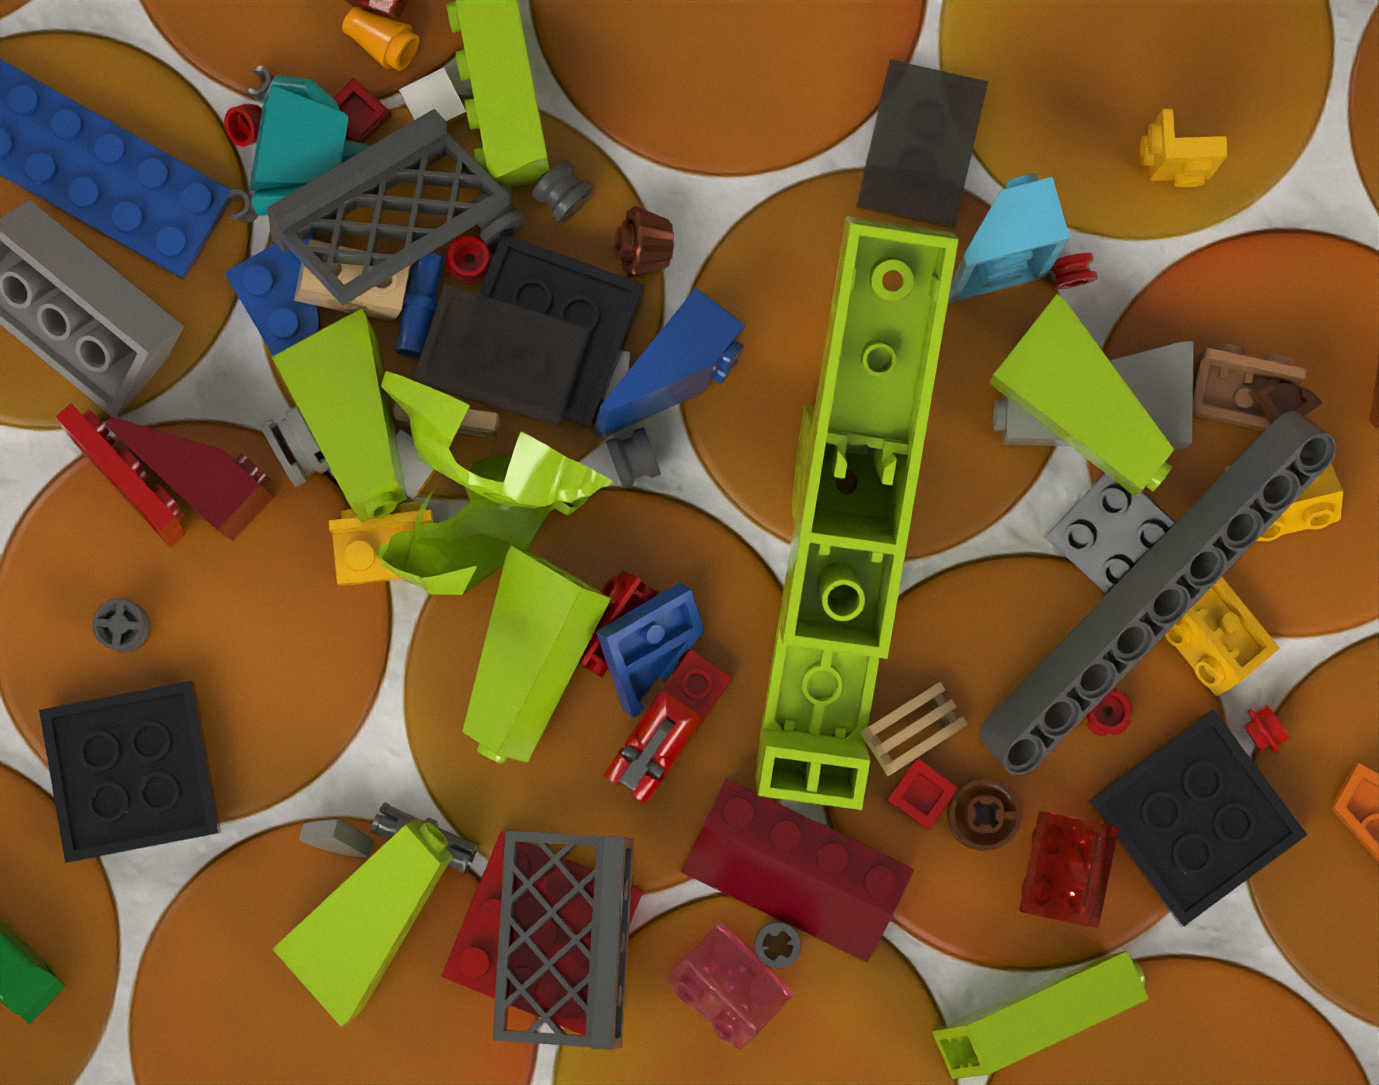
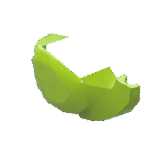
[381,371,613,509]
[377,456,590,595]

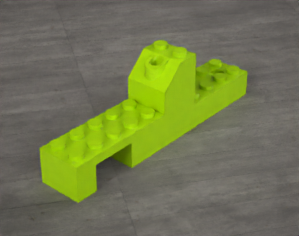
[754,216,958,810]

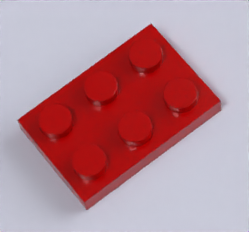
[55,403,185,548]

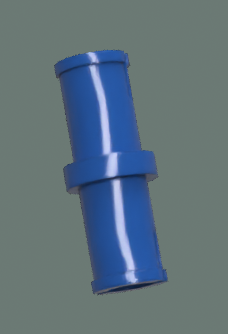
[393,252,445,358]

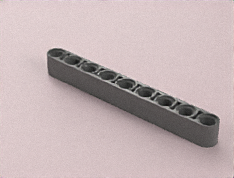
[979,411,1336,775]

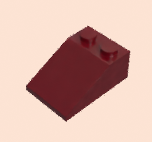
[105,417,274,541]

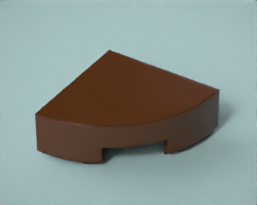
[1248,382,1323,424]

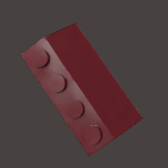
[681,778,915,962]

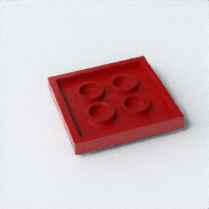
[441,832,644,1035]

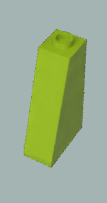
[988,294,1174,496]
[272,308,407,523]
[462,545,611,764]
[272,818,453,1027]
[932,951,1149,1079]

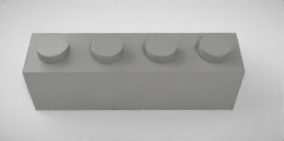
[0,200,184,418]

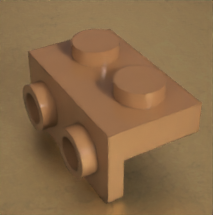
[1193,343,1307,431]

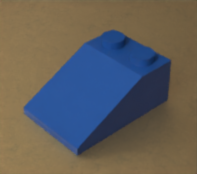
[594,288,745,438]

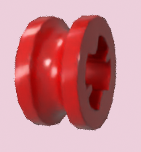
[1050,253,1098,290]

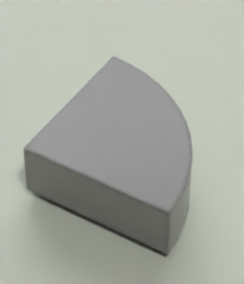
[299,819,374,857]

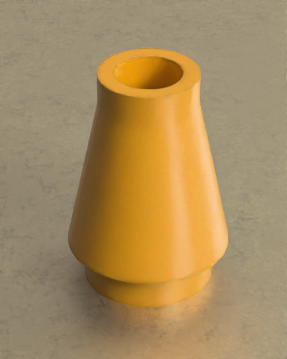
[342,6,420,71]

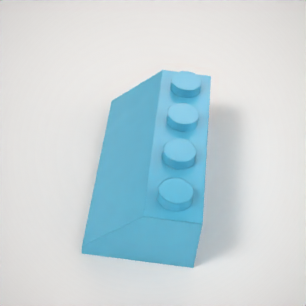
[948,174,1070,303]

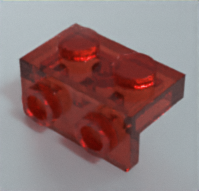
[1020,810,1119,929]

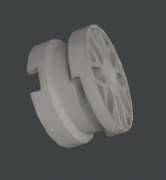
[261,406,330,488]

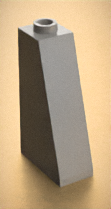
[993,341,1194,450]

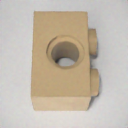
[294,239,410,322]

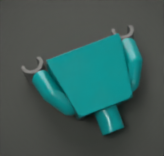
[228,66,372,223]

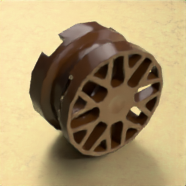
[946,778,1022,851]

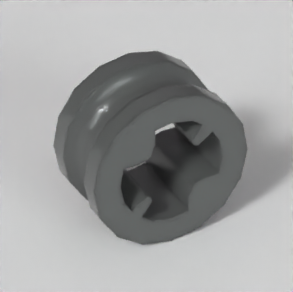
[754,922,801,969]

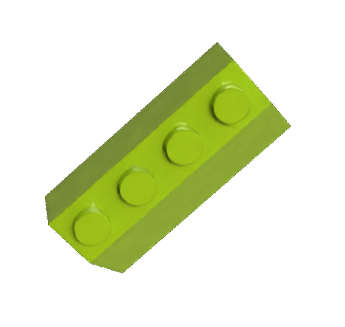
[446,0,550,189]

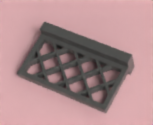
[267,109,509,306]
[493,831,634,1050]

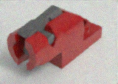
[603,649,733,805]

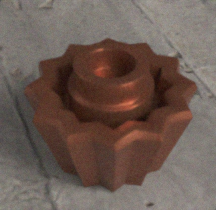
[615,206,674,278]

